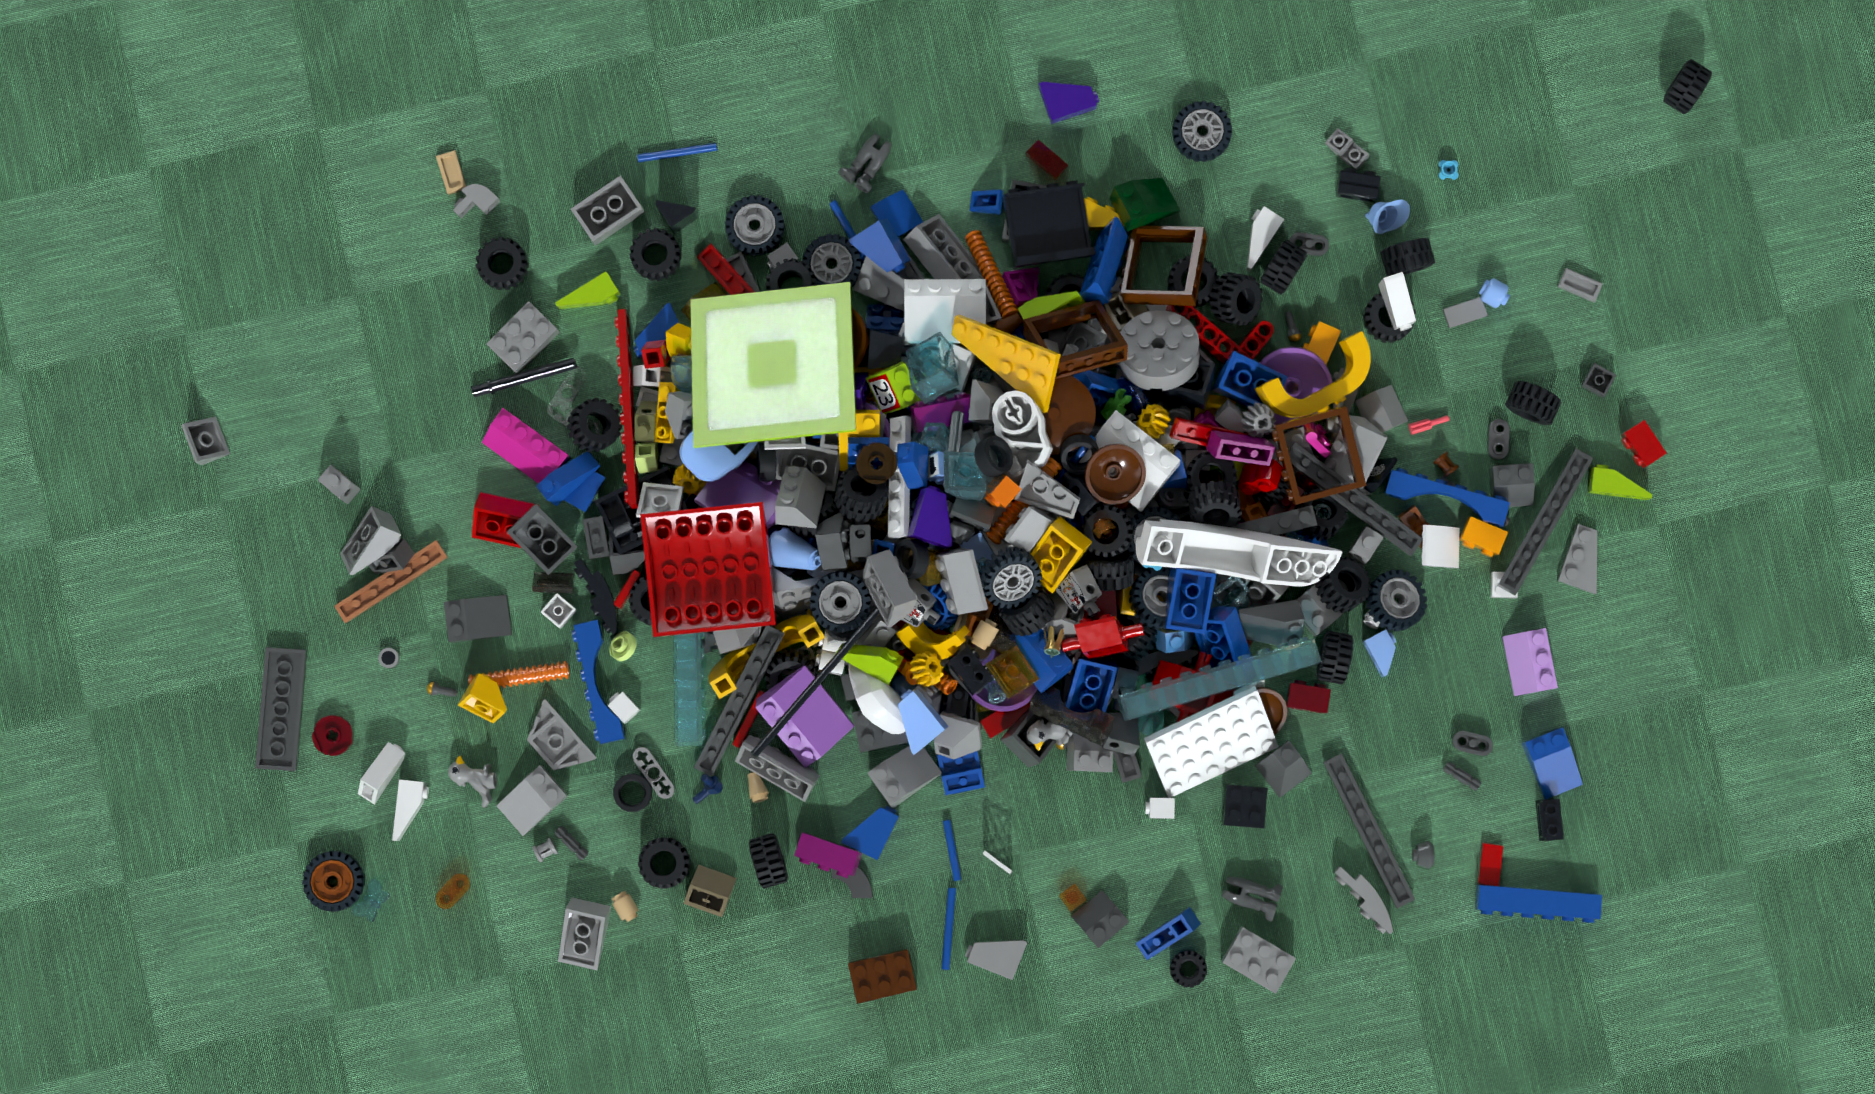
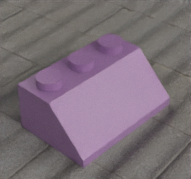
[1502,628,1558,696]

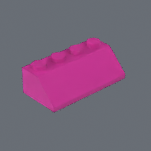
[482,408,570,484]

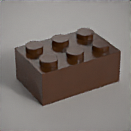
[848,949,917,1004]

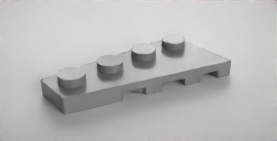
[853,256,904,311]

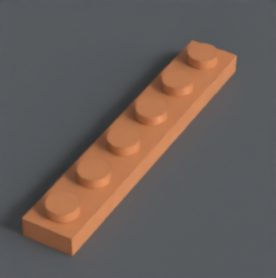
[334,540,448,623]

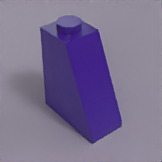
[1038,82,1099,124]
[907,486,952,549]

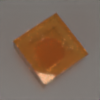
[1058,883,1087,912]

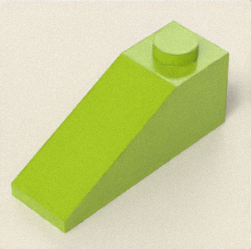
[555,271,621,309]
[1018,291,1085,320]
[1588,464,1652,500]
[836,643,904,685]

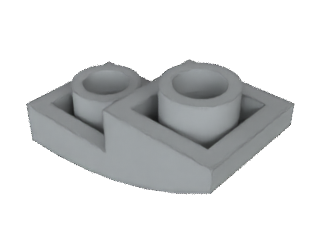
[1325,128,1369,171]

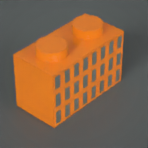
[982,474,1021,508]

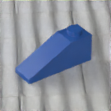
[536,452,601,506]
[1135,907,1201,960]

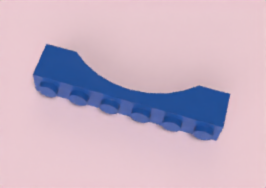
[1385,468,1510,528]
[571,620,626,744]

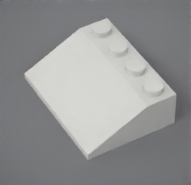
[904,279,986,343]
[1078,410,1180,512]

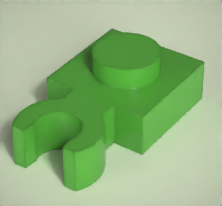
[1100,389,1132,420]

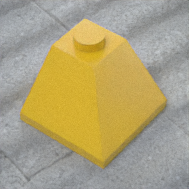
[458,673,507,724]

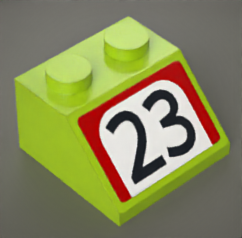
[865,361,921,414]

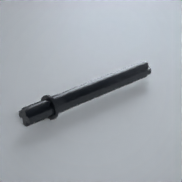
[471,358,577,397]

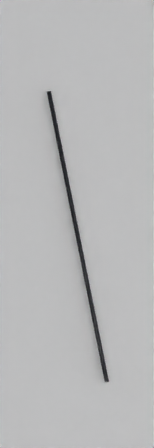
[751,550,935,757]

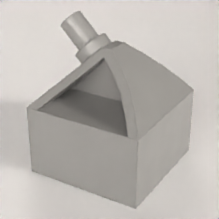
[713,626,761,654]

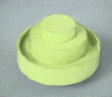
[609,631,637,661]

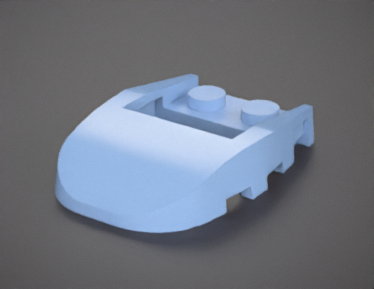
[679,430,759,482]

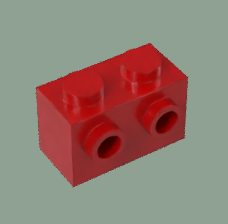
[1621,420,1667,468]

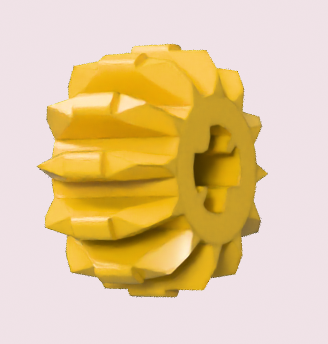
[1136,404,1171,439]
[673,464,707,497]
[909,651,944,687]

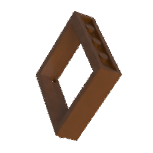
[1119,226,1208,306]
[1023,300,1128,379]
[1271,406,1367,505]

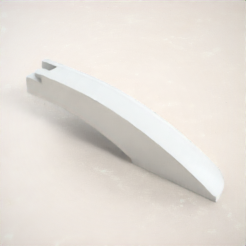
[1136,519,1342,586]

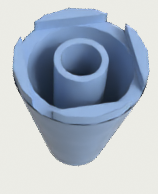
[769,527,821,570]

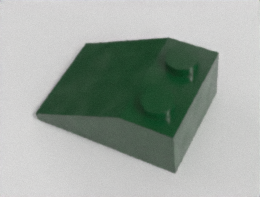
[1109,178,1181,231]

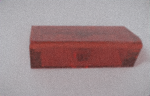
[1025,140,1069,180]

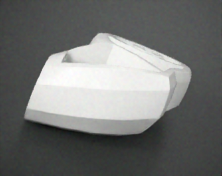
[992,390,1053,484]
[848,663,906,734]

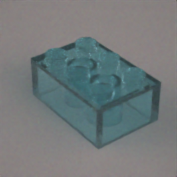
[906,332,959,404]

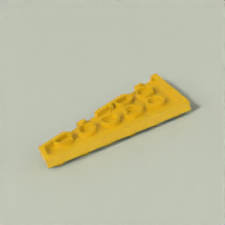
[951,314,1061,413]

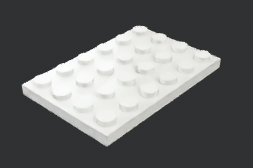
[1144,686,1278,798]

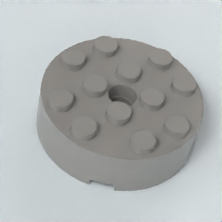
[1118,310,1200,391]

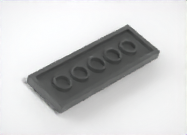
[255,647,307,771]

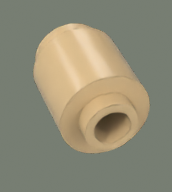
[971,618,999,650]
[611,891,639,922]

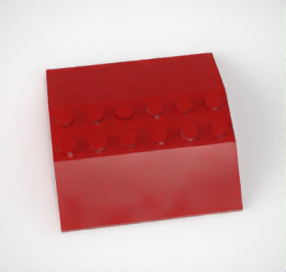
[640,502,776,637]

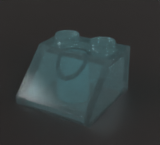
[943,451,986,501]

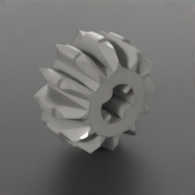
[1241,403,1276,438]

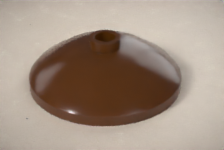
[1085,444,1146,505]
[1256,687,1287,735]

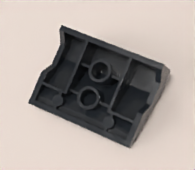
[594,466,688,555]

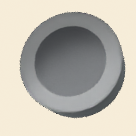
[378,648,400,668]

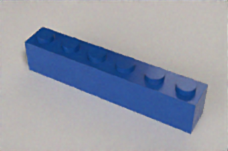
[1475,885,1602,923]

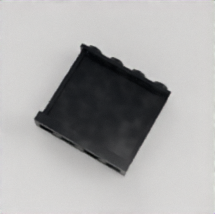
[1002,180,1096,268]

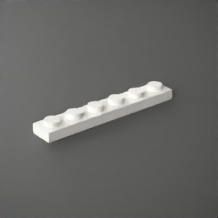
[888,415,911,539]

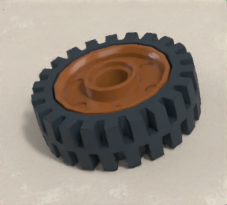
[302,851,365,912]

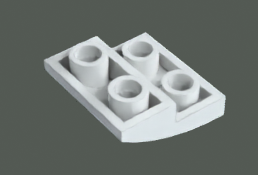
[1421,525,1460,568]

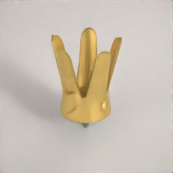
[1043,626,1064,658]

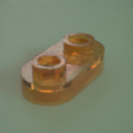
[1093,518,1118,540]
[435,874,471,909]

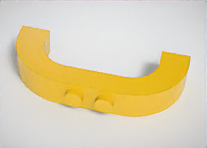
[1255,331,1371,418]
[708,615,825,699]

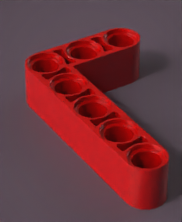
[1166,305,1274,364]

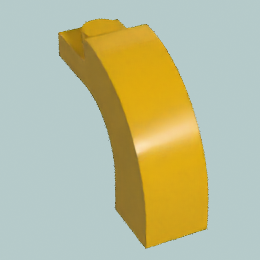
[896,622,970,659]

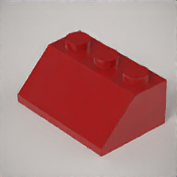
[472,492,539,548]

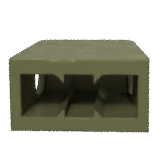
[635,400,658,443]

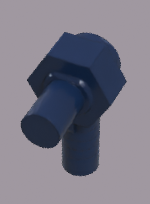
[692,773,723,804]

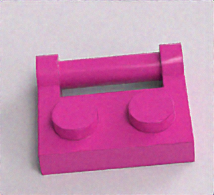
[1298,415,1331,458]

